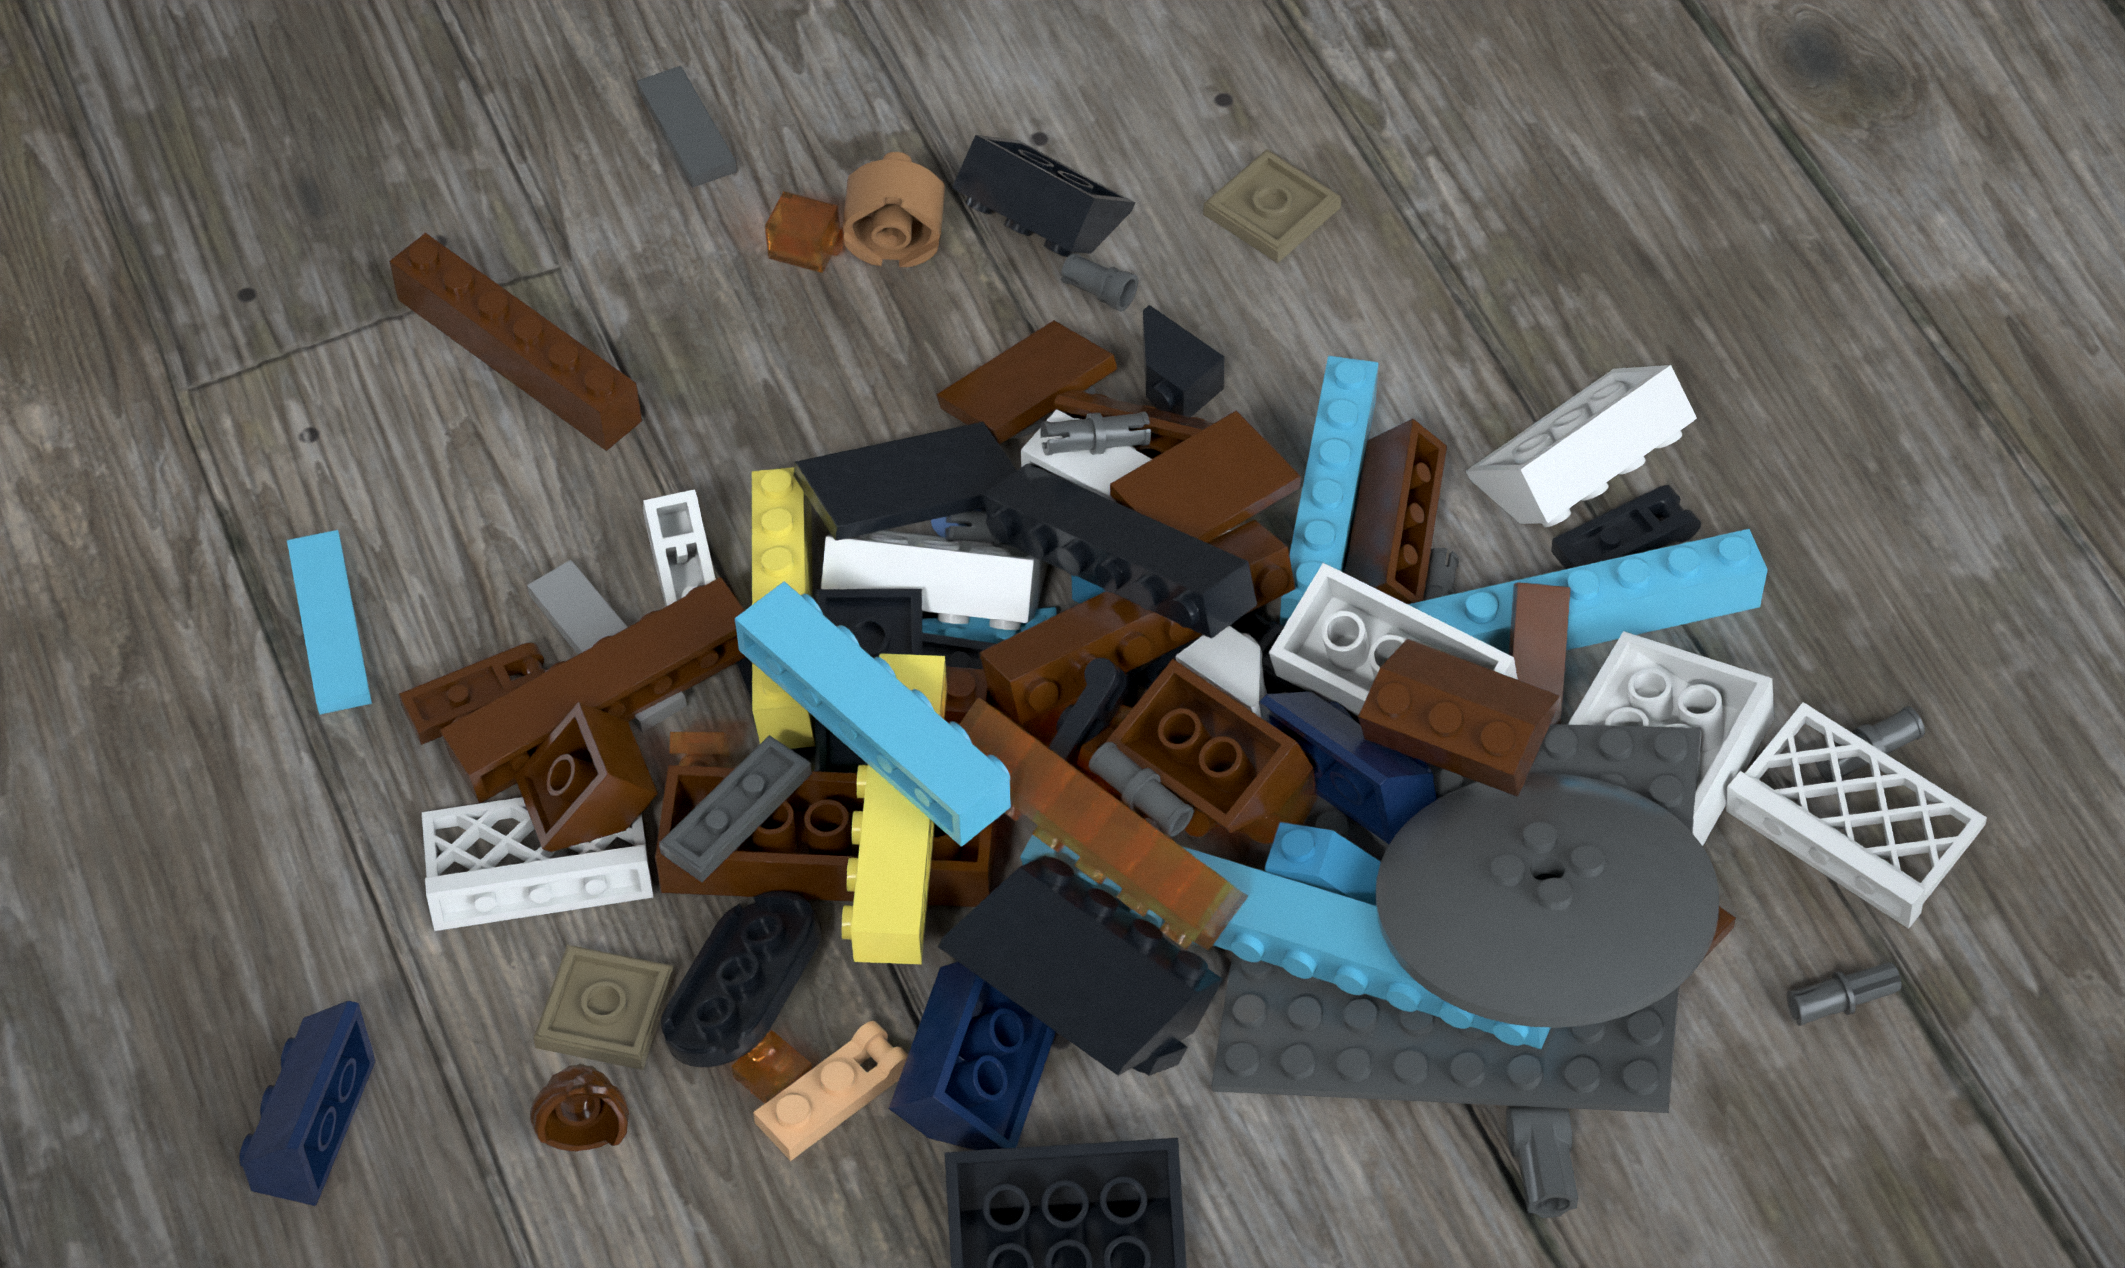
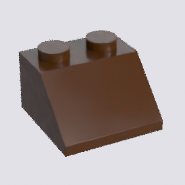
[514,702,658,852]

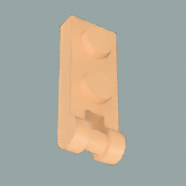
[753,1021,908,1161]

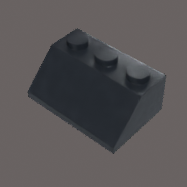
[952,135,1135,257]

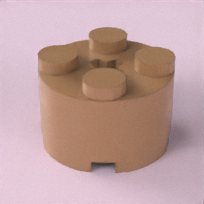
[843,152,945,267]

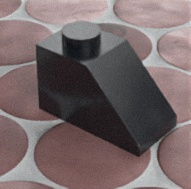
[1143,305,1225,417]

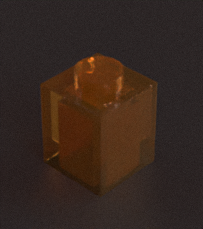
[765,191,844,273]

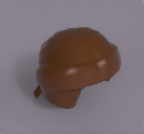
[530,1064,629,1152]

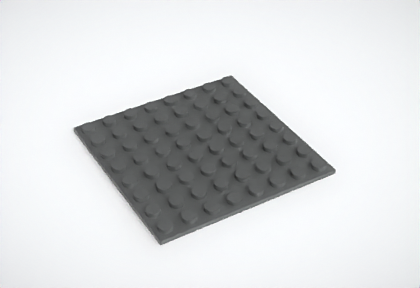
[1211,724,1701,1113]

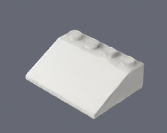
[1568,631,1774,846]

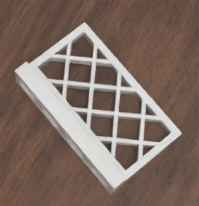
[1726,702,1987,929]
[422,797,653,931]

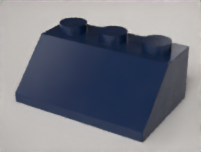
[1259,691,1437,844]
[888,962,1056,1150]
[239,1001,376,1206]

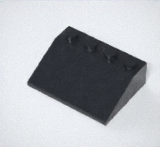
[938,855,1223,1076]
[944,1138,1187,1268]

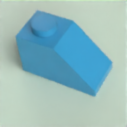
[1265,822,1381,906]

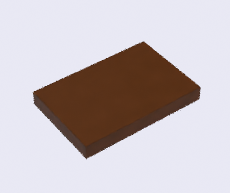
[936,320,1117,444]
[1110,410,1301,543]

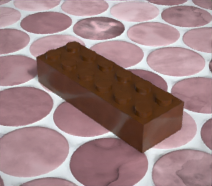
[655,765,997,907]

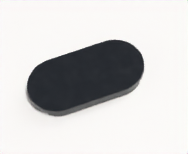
[661,891,822,1067]

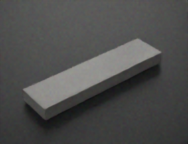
[527,560,687,733]

